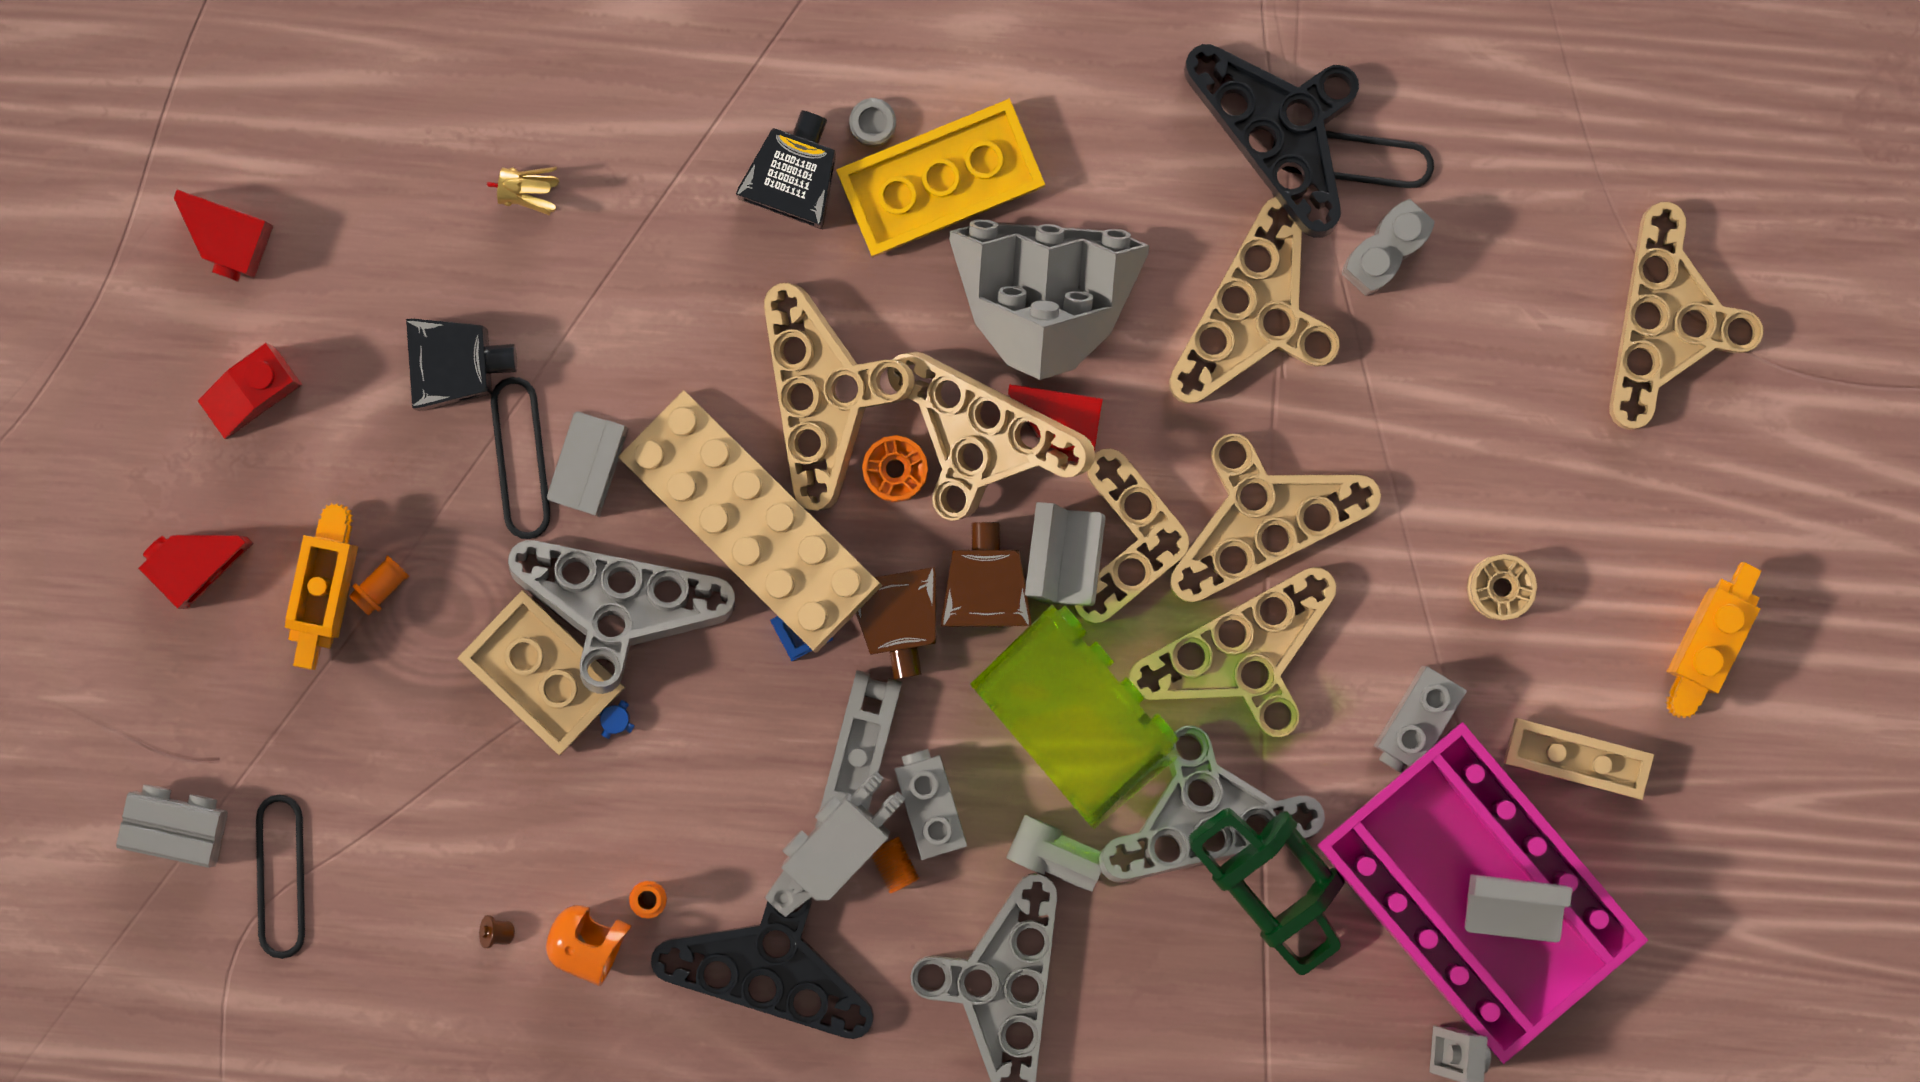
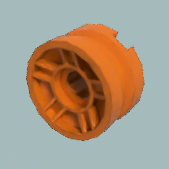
[862,435,928,503]

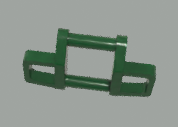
[1188,808,1345,975]

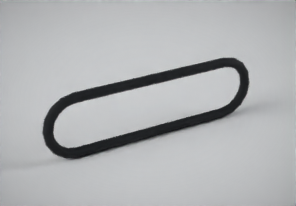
[1272,131,1434,189]
[491,377,550,539]
[256,795,305,959]

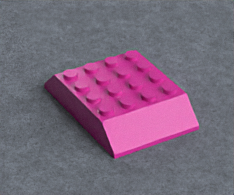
[1317,722,1649,1064]

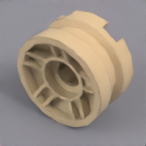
[1467,554,1537,621]

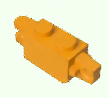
[285,503,358,670]
[1665,562,1762,718]

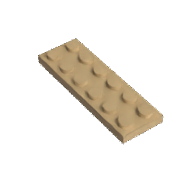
[618,390,883,653]

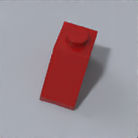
[174,189,273,282]
[198,343,302,439]
[1008,384,1103,463]
[138,535,253,609]

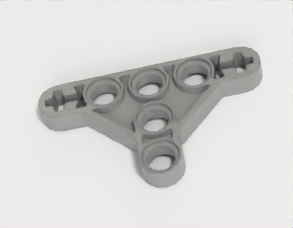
[1099,726,1325,882]

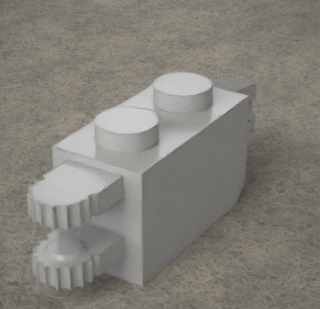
[765,771,906,917]

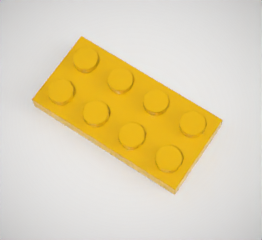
[836,98,1045,258]

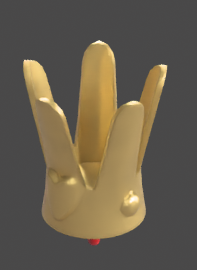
[487,167,559,215]

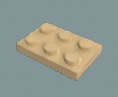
[457,590,625,756]

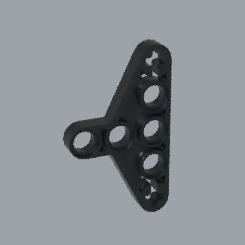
[1184,44,1359,238]
[651,897,874,1039]

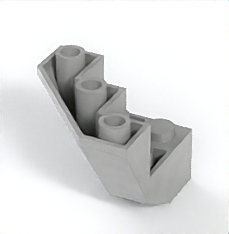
[949,220,1149,380]

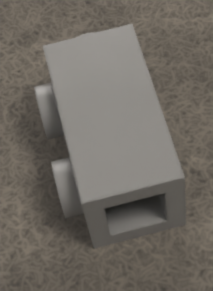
[1374,666,1467,773]
[895,749,967,860]

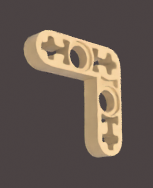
[1075,448,1189,623]

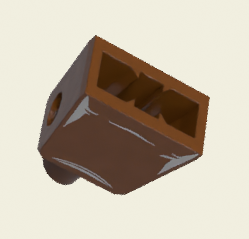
[941,522,1031,627]
[856,567,936,679]

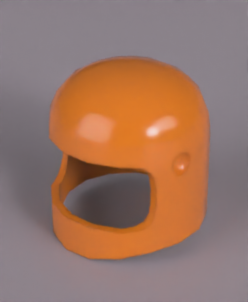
[546,905,632,986]

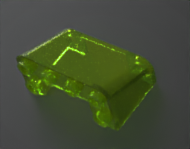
[970,605,1180,829]

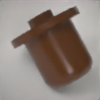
[479,915,515,948]

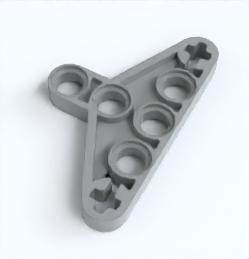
[508,540,735,694]
[910,873,1057,1082]

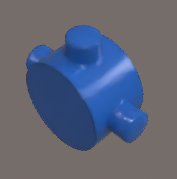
[599,700,635,739]

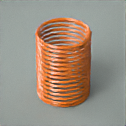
[871,837,920,894]

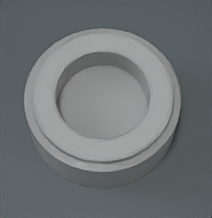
[849,98,896,147]

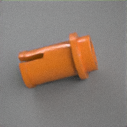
[349,555,409,615]
[629,880,667,919]

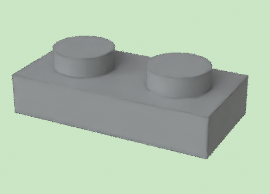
[1429,1025,1491,1082]

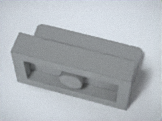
[547,412,629,517]
[1025,502,1105,606]
[1465,874,1572,942]

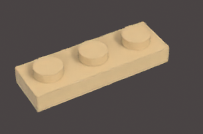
[1503,718,1654,800]

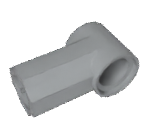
[1006,815,1102,892]

